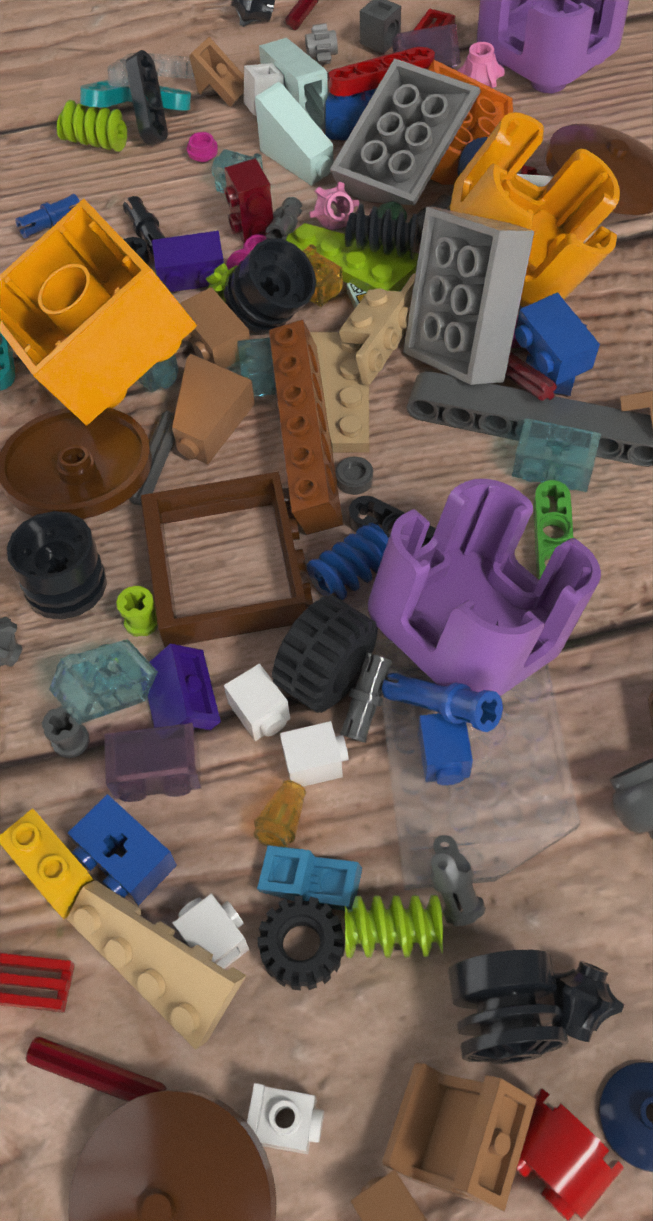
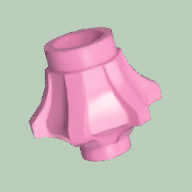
[457,42,505,88]
[309,182,359,230]

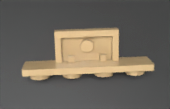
[339,273,416,385]

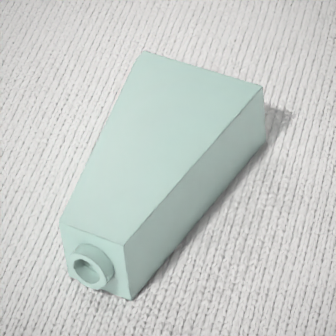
[259,38,328,129]

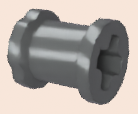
[42,706,90,758]

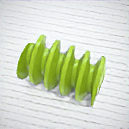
[57,100,127,152]
[345,895,443,958]

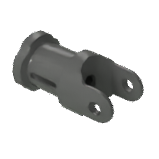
[430,835,486,926]

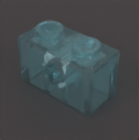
[512,418,601,492]
[49,639,158,724]

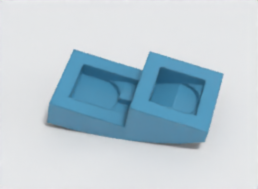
[257,845,363,911]

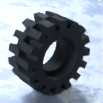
[258,895,344,991]

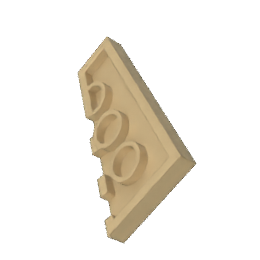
[310,332,369,453]
[67,880,246,1050]

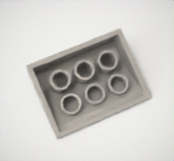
[330,59,481,205]
[403,206,534,385]

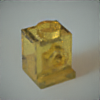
[303,244,343,307]

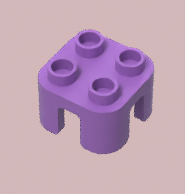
[477,0,630,93]
[368,479,601,696]

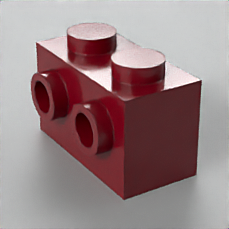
[224,158,273,243]

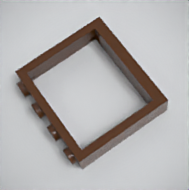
[141,471,313,648]

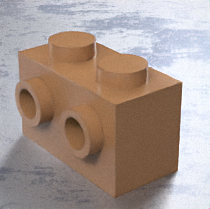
[179,287,252,368]

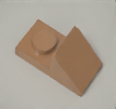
[189,37,244,107]

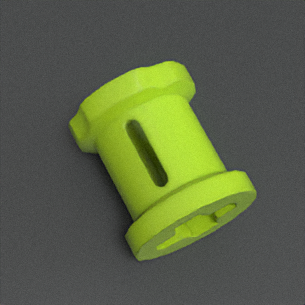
[116,586,158,637]

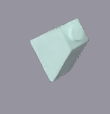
[255,82,334,186]

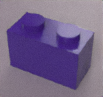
[152,230,224,292]

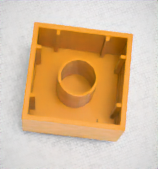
[0,199,197,426]

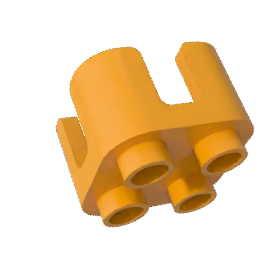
[450,112,620,307]

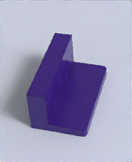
[142,644,221,741]

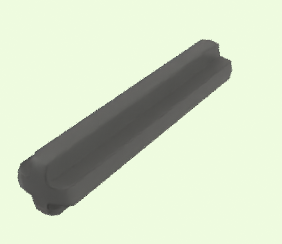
[129,411,175,506]

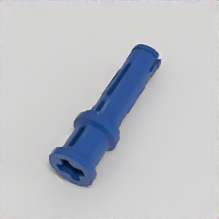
[382,673,503,732]

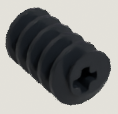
[345,203,420,260]

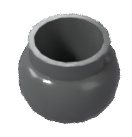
[609,758,653,839]

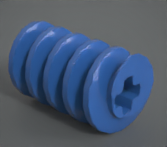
[306,523,389,600]

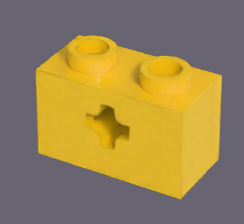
[0,808,94,920]

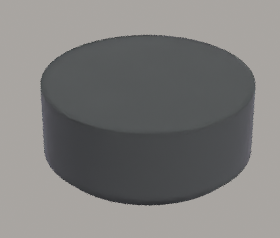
[336,456,373,495]

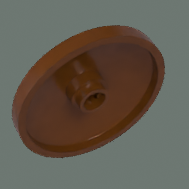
[545,124,653,215]
[0,408,152,519]
[68,1089,276,1221]

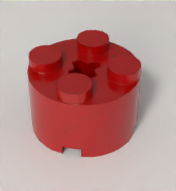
[516,1088,624,1221]

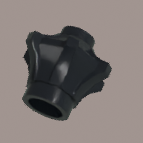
[231,0,275,26]
[552,961,624,1042]

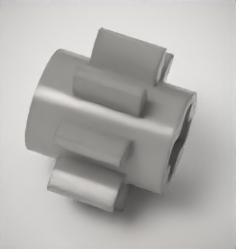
[305,23,338,65]

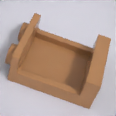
[382,1062,536,1212]

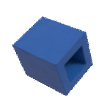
[418,713,473,785]

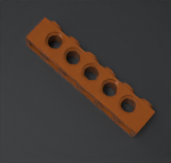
[269,319,343,535]

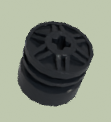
[224,238,316,333]
[7,511,107,620]
[448,949,568,1064]

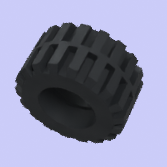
[272,594,378,713]

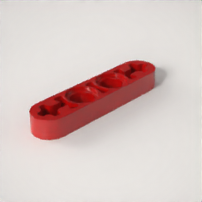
[328,47,435,97]

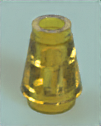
[254,780,306,847]

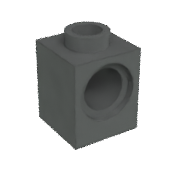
[360,0,401,54]

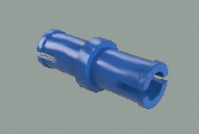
[15,193,80,239]

